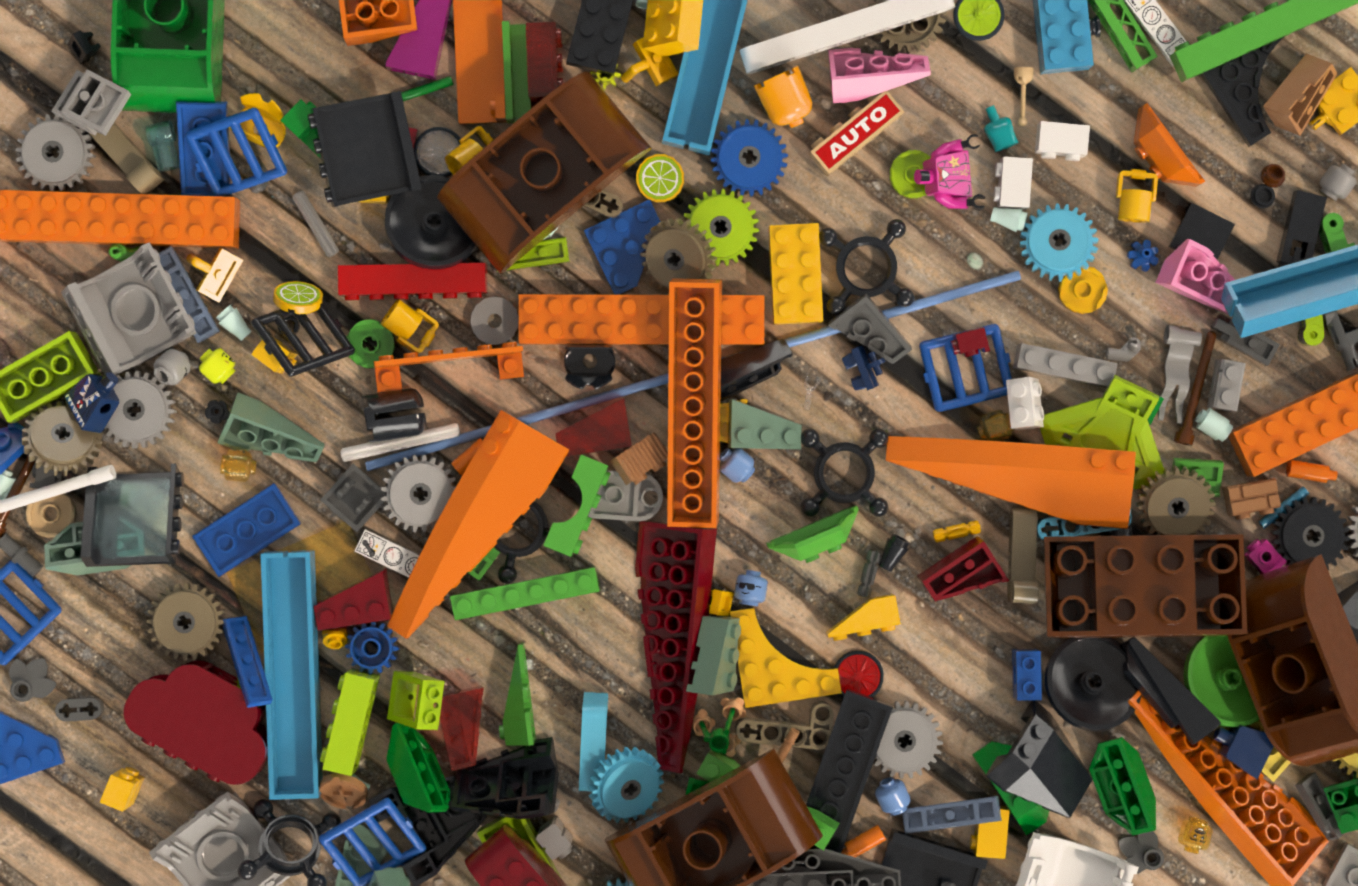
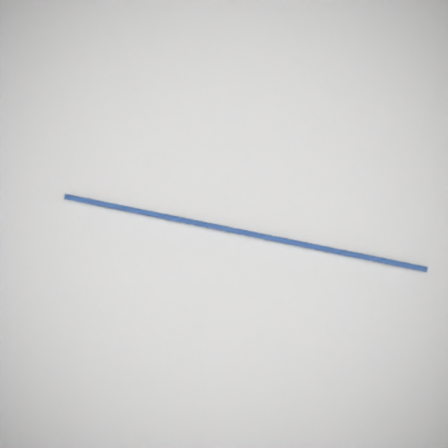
[365,271,1021,471]

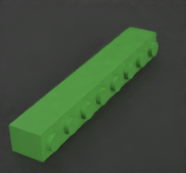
[1170,0,1358,83]

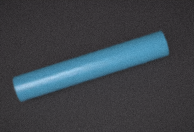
[1258,486,1309,529]

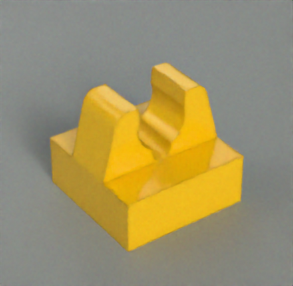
[709,589,734,616]

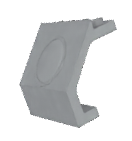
[61,242,196,375]
[149,792,291,886]

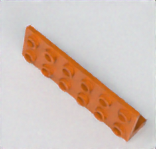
[453,0,507,124]
[374,342,524,393]

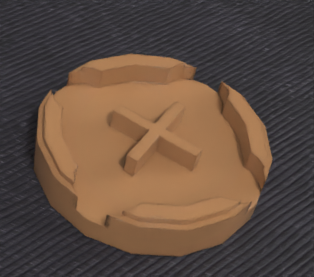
[319,773,368,809]

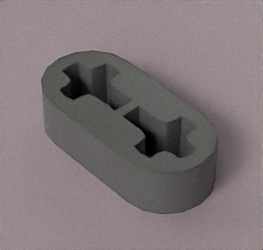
[55,697,104,722]

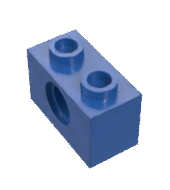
[1012,648,1042,701]

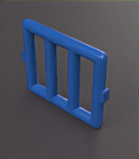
[185,108,287,197]
[919,324,1012,412]
[0,559,62,665]
[319,798,426,886]

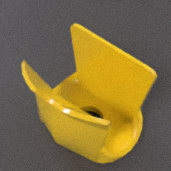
[228,93,286,148]

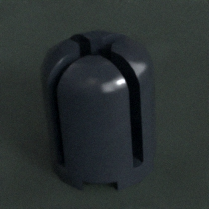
[362,388,426,443]

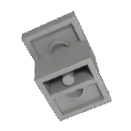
[52,69,131,136]

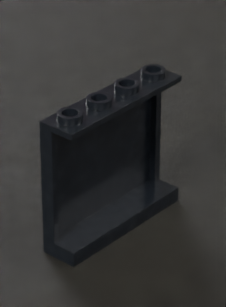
[308,91,422,207]
[881,828,988,886]

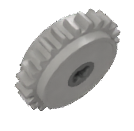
[15,114,96,192]
[104,371,177,449]
[379,455,456,532]
[873,700,943,779]

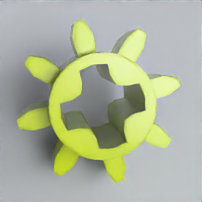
[590,64,621,90]

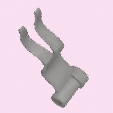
[1158,325,1202,424]

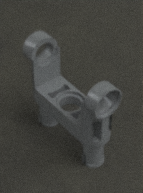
[1322,311,1358,371]

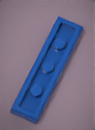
[222,616,273,708]

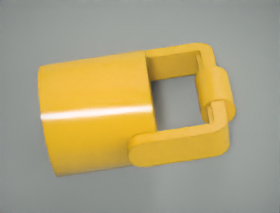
[445,126,494,175]
[1116,169,1158,223]
[380,299,439,354]

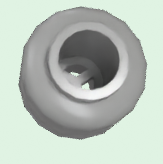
[1319,163,1357,201]
[154,349,191,385]

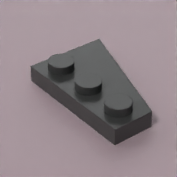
[828,293,912,364]

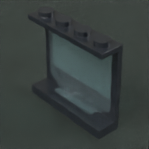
[80,463,184,567]

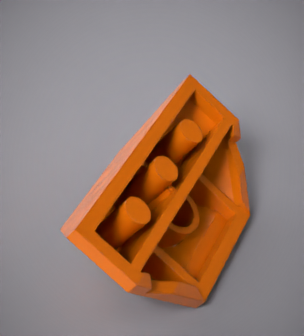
[1133,103,1205,187]

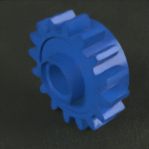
[345,622,400,674]

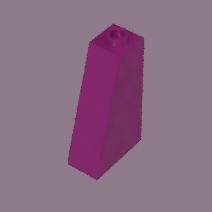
[385,0,452,80]

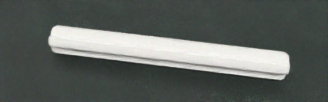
[341,423,460,462]

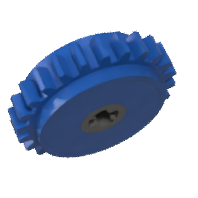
[710,119,788,198]

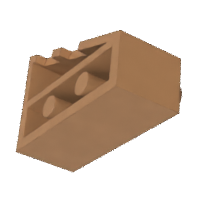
[1263,53,1338,136]

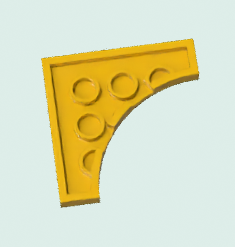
[730,607,842,708]

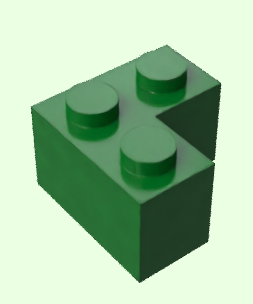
[280,99,321,159]

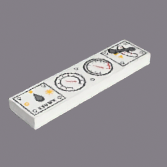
[1123,0,1187,71]
[355,529,420,577]

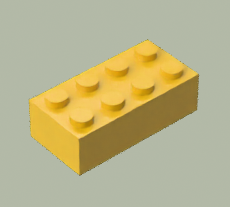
[643,0,703,57]
[768,223,823,325]

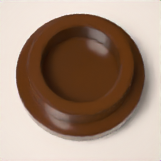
[1260,164,1285,188]

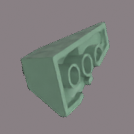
[217,393,325,462]

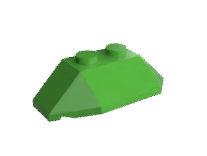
[766,505,859,563]

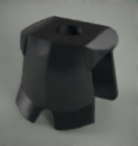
[564,344,616,389]

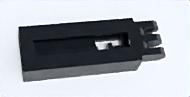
[1276,190,1327,267]

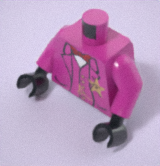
[914,134,985,211]

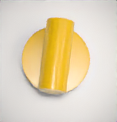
[322,627,348,650]

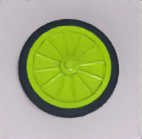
[953,0,1005,41]

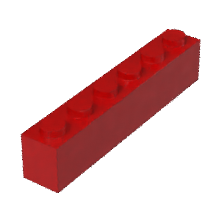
[338,263,487,301]

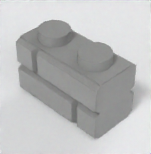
[1207,359,1246,412]
[536,816,573,860]

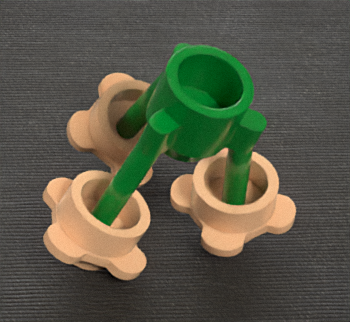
[692,697,746,757]

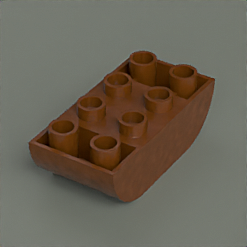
[437,72,652,275]
[1044,534,1248,638]
[1226,554,1358,766]
[604,748,823,886]

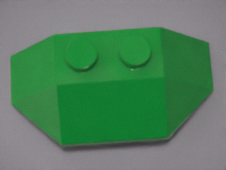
[386,723,450,813]
[1089,737,1156,836]
[972,741,1049,836]

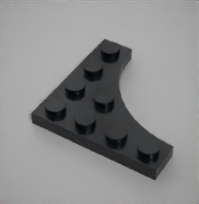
[1201,37,1284,147]

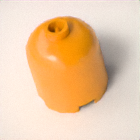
[754,66,812,128]

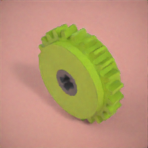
[684,189,759,267]

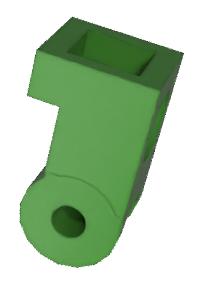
[1319,213,1355,254]

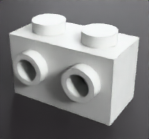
[1006,377,1044,430]

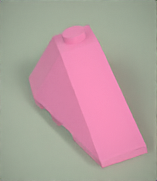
[828,48,931,103]
[1155,239,1235,317]

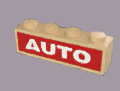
[809,91,904,177]

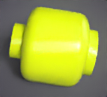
[199,348,236,384]

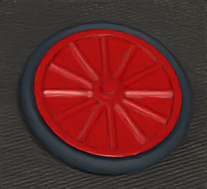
[834,650,884,698]

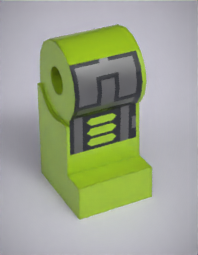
[1298,315,1324,346]

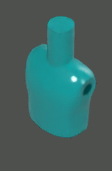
[984,105,1019,153]

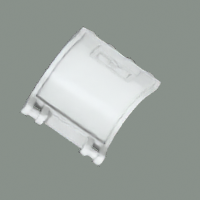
[1015,832,1139,886]

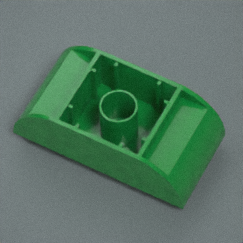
[111,0,225,113]

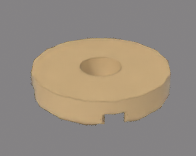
[26,493,77,538]

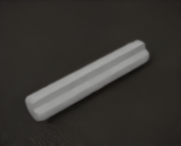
[292,191,339,257]

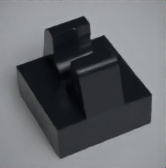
[67,30,101,65]

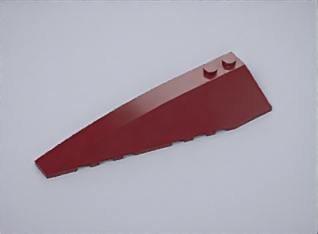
[635,521,717,773]

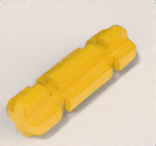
[933,520,981,543]

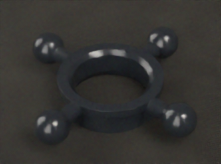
[819,219,915,315]
[800,429,889,517]
[494,501,550,584]
[237,799,341,886]

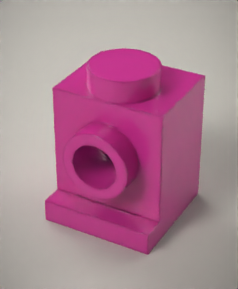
[1244,539,1287,574]

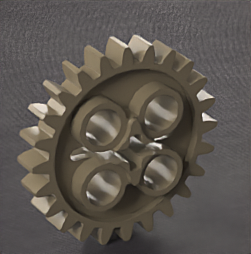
[868,0,947,54]

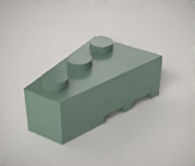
[686,615,741,696]

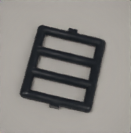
[251,304,355,377]

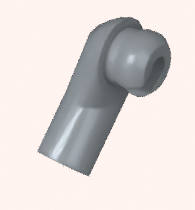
[1106,337,1141,362]

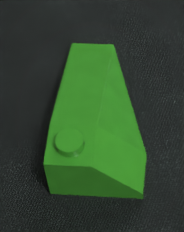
[499,642,536,746]

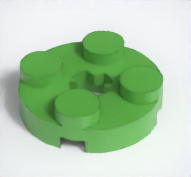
[347,319,395,369]

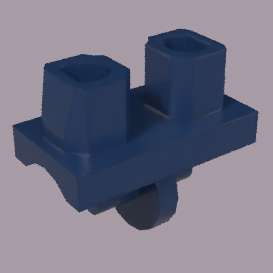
[842,345,886,391]

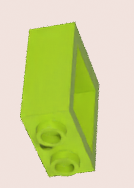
[387,671,445,730]

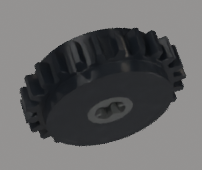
[1270,497,1350,571]

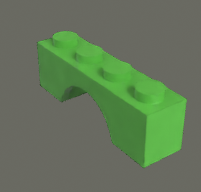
[543,455,611,558]

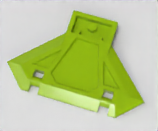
[1040,375,1164,490]

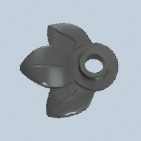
[9,658,56,702]
[1118,831,1164,874]

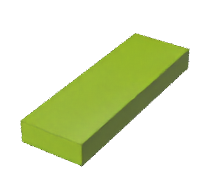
[497,237,570,272]

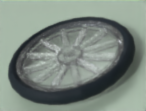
[414,127,461,177]

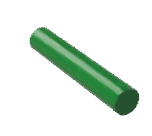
[401,76,454,102]

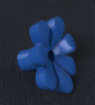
[1127,240,1158,272]

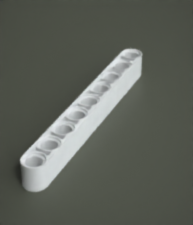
[740,0,956,74]

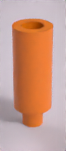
[451,437,483,476]
[1286,460,1338,483]
[841,825,886,858]

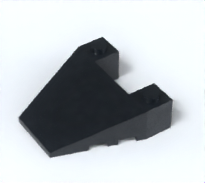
[364,775,487,886]

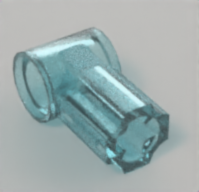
[145,120,180,172]

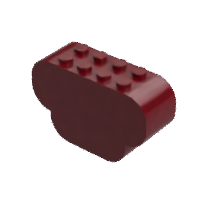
[123,660,268,785]
[464,825,567,886]

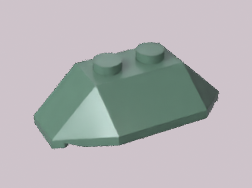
[44,517,145,576]

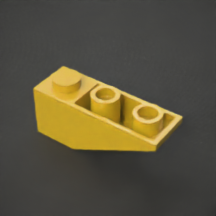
[826,594,901,641]

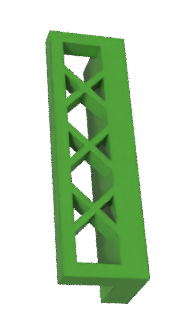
[1087,0,1158,73]
[502,21,531,124]

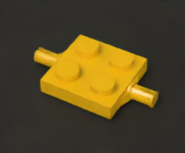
[1309,67,1358,136]

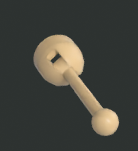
[1014,67,1034,127]

